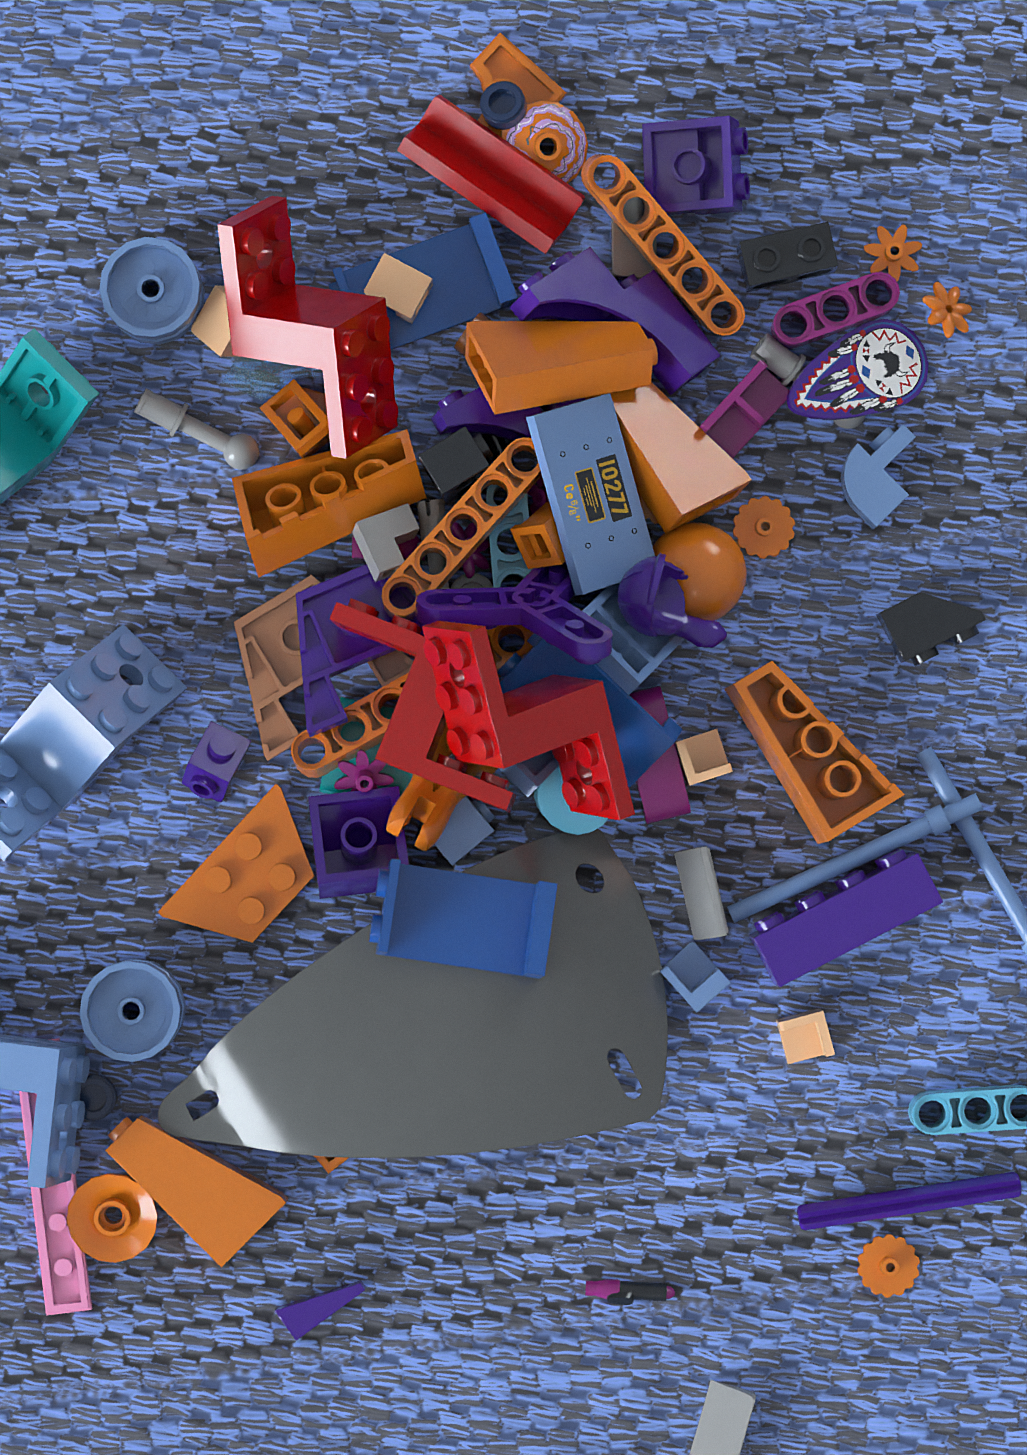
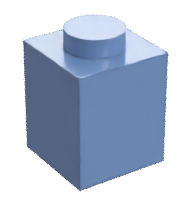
[435,796,496,866]

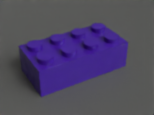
[749,848,943,988]

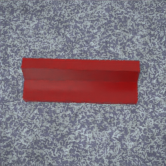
[397,95,585,254]

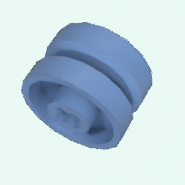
[99,237,205,345]
[79,958,186,1062]

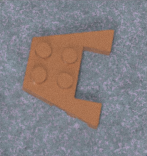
[234,575,413,761]

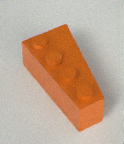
[232,429,426,578]
[724,661,905,844]

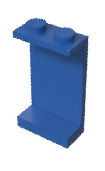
[328,212,518,350]
[497,633,683,788]
[369,859,558,979]

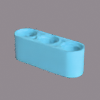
[486,485,532,588]
[908,1085,1027,1135]

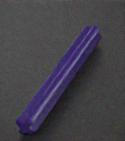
[797,1172,1022,1230]

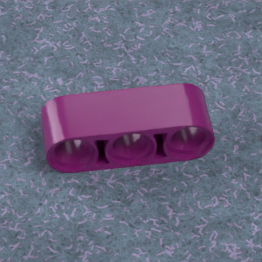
[771,272,900,349]
[630,686,691,824]

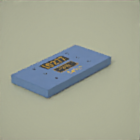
[526,393,655,596]

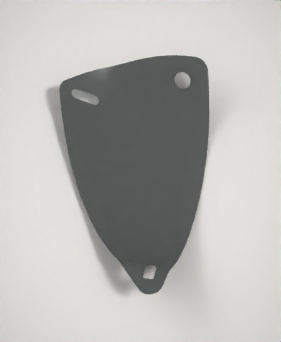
[158,829,668,1158]

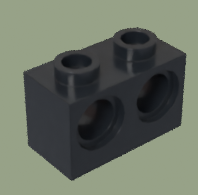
[736,222,839,293]
[418,426,494,504]

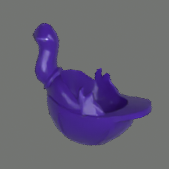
[618,553,727,648]

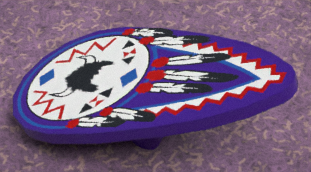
[786,319,929,420]

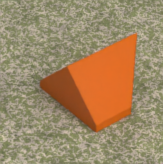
[259,379,330,458]

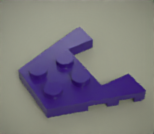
[296,564,425,737]

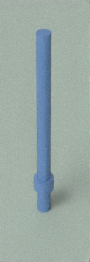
[916,746,1027,956]
[727,793,983,923]

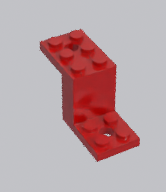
[217,196,398,459]
[330,598,517,812]
[422,621,635,820]

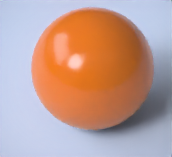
[653,523,747,621]

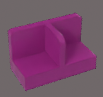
[699,359,790,459]

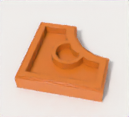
[470,33,567,136]

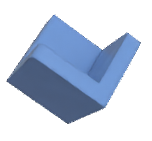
[660,942,731,1013]

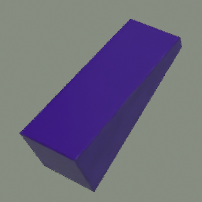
[274,1280,366,1341]

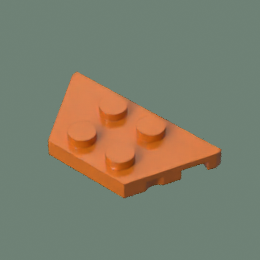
[158,784,315,943]

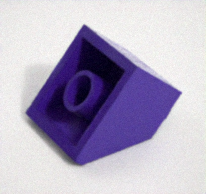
[308,786,409,899]

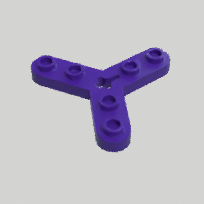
[416,561,613,665]

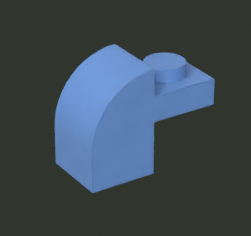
[841,424,916,530]

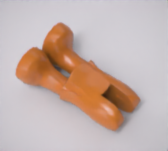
[386,723,498,852]

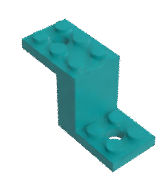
[0,328,100,504]

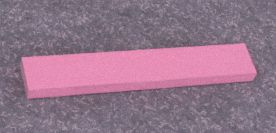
[19,1038,93,1316]

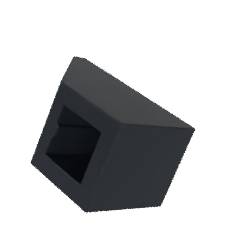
[876,592,986,666]

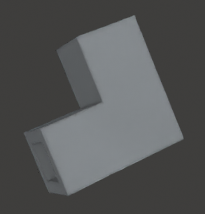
[352,503,420,582]

